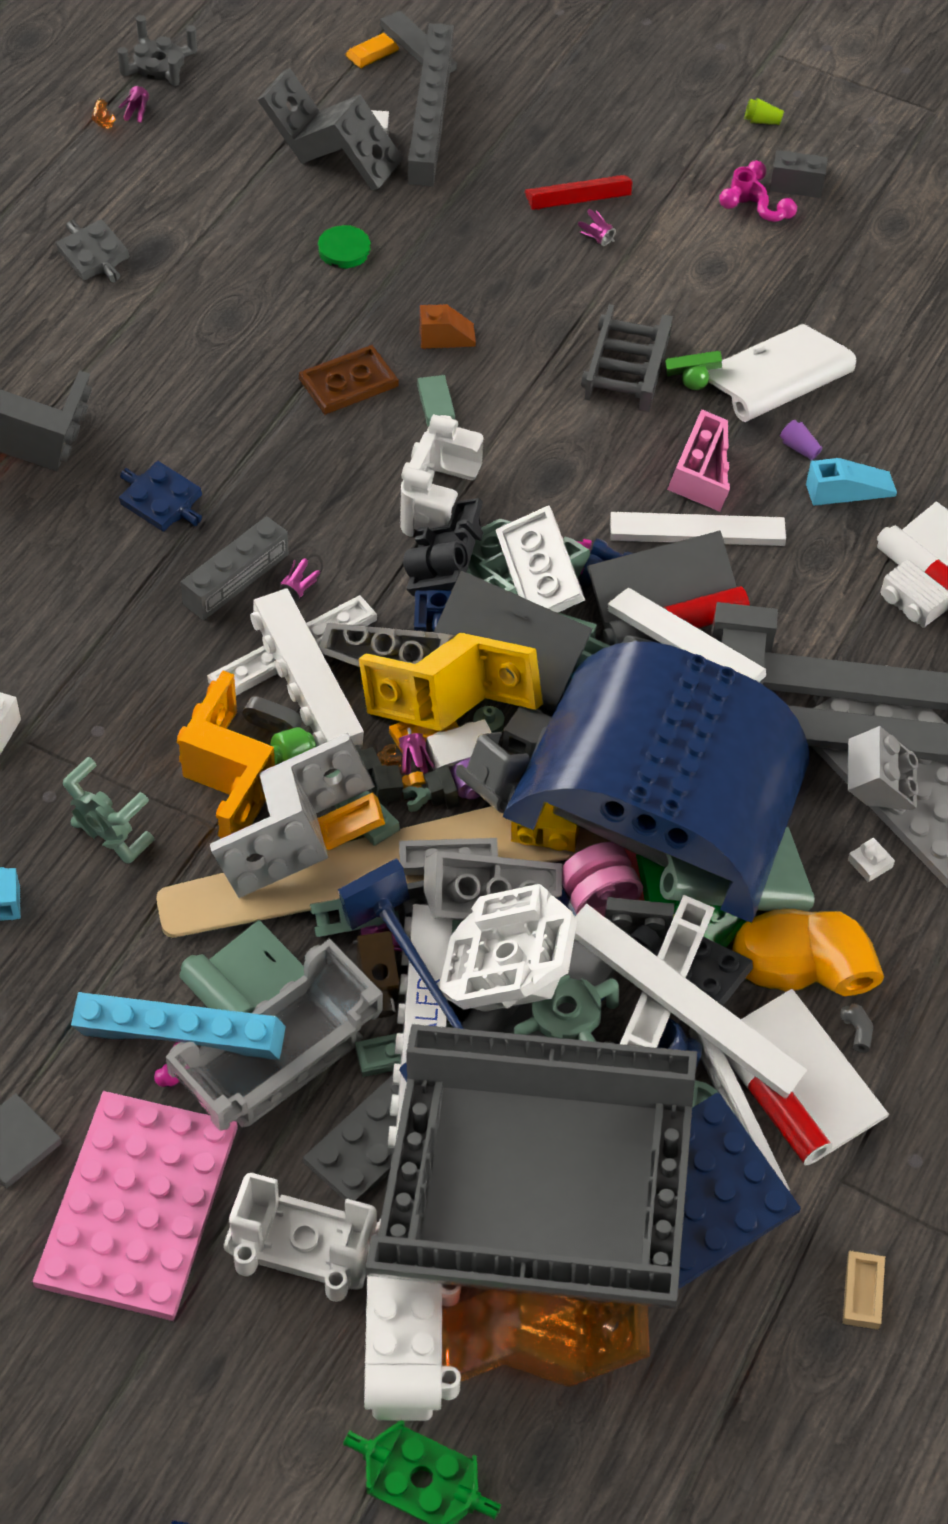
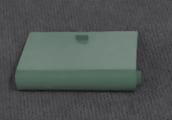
[660,827,815,912]

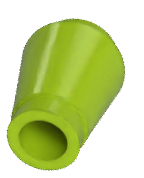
[744,98,783,125]

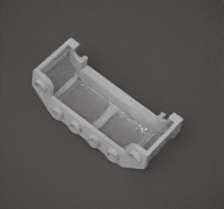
[166,939,383,1131]

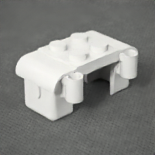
[400,415,483,537]
[224,1173,381,1302]
[364,1276,461,1421]

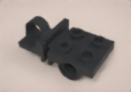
[403,498,483,596]
[630,925,753,1006]

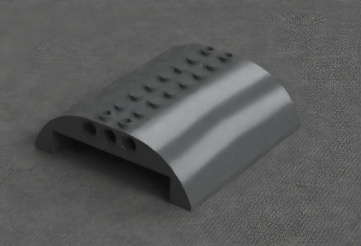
[365,1024,697,1309]

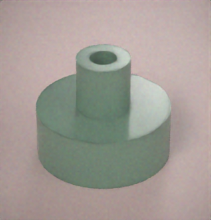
[473,706,504,733]

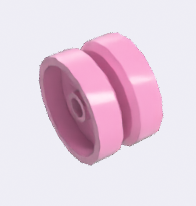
[562,842,643,916]

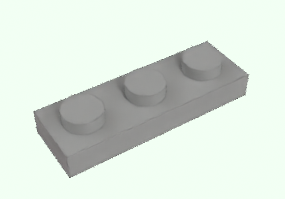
[399,838,498,875]

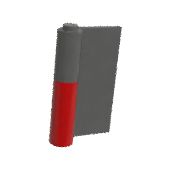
[587,530,750,646]

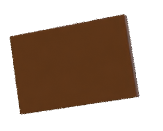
[299,345,399,415]

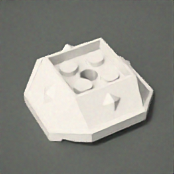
[439,884,577,1012]

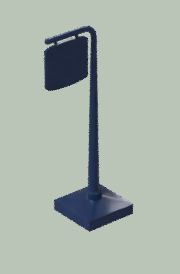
[338,858,464,1083]

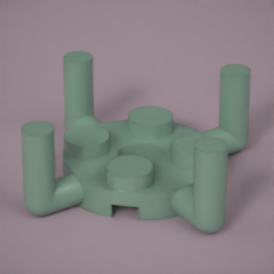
[63,757,155,864]
[514,975,619,1042]

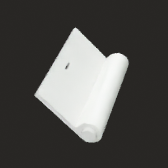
[708,324,856,422]

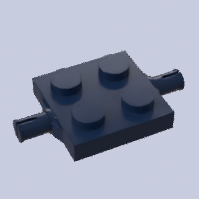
[119,460,202,532]

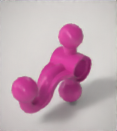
[719,160,797,222]

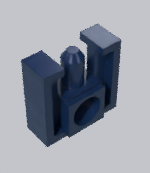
[414,590,452,632]

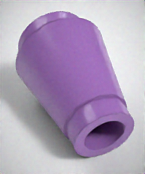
[780,420,822,460]

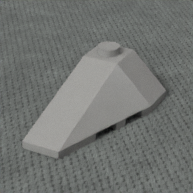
[424,851,562,920]

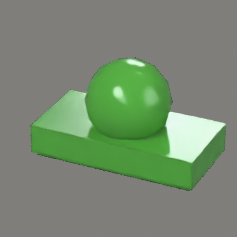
[665,351,722,390]

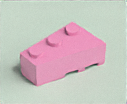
[667,409,730,512]

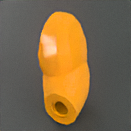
[732,909,884,996]

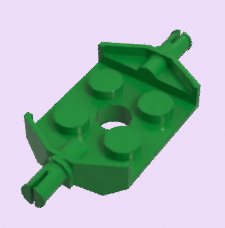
[343,1419,502,1524]

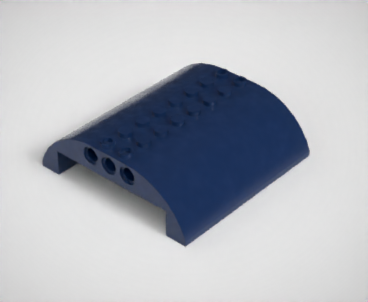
[503,641,810,923]

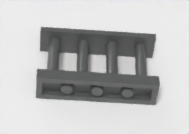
[581,304,673,412]

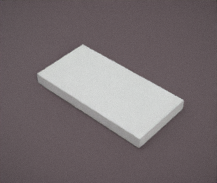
[495,505,585,613]

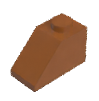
[419,304,476,349]

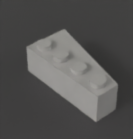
[319,623,456,667]

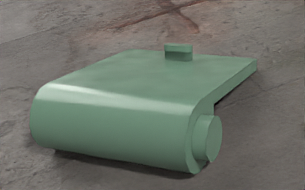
[179,920,304,1013]

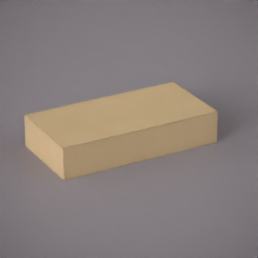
[842,1251,885,1330]

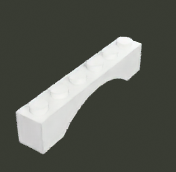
[620,895,715,1048]

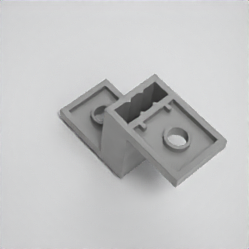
[210,733,374,898]

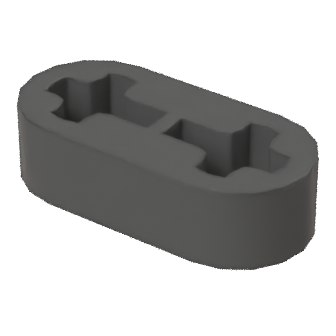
[242,696,302,733]

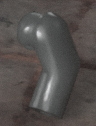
[840,1003,873,1053]

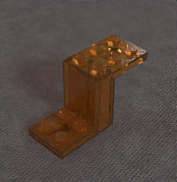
[442,1289,650,1387]

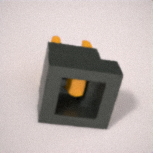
[370,765,426,807]

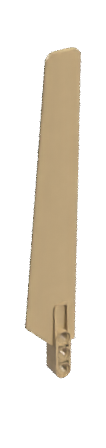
[156,806,611,938]

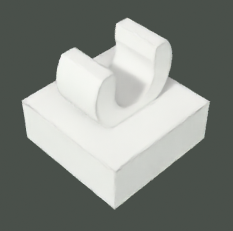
[848,838,895,882]

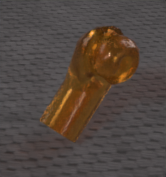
[91,99,115,129]

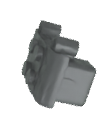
[456,727,547,813]

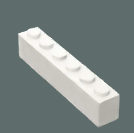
[250,588,364,748]

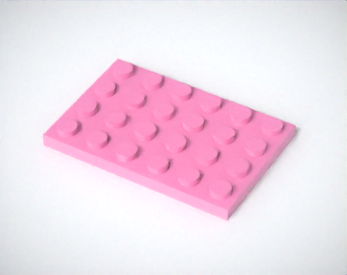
[32,1091,237,1321]

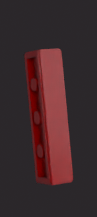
[525,175,633,210]

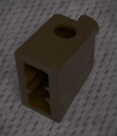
[357,931,399,1018]

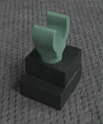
[403,765,460,812]

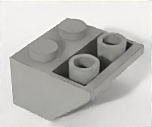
[848,726,919,810]

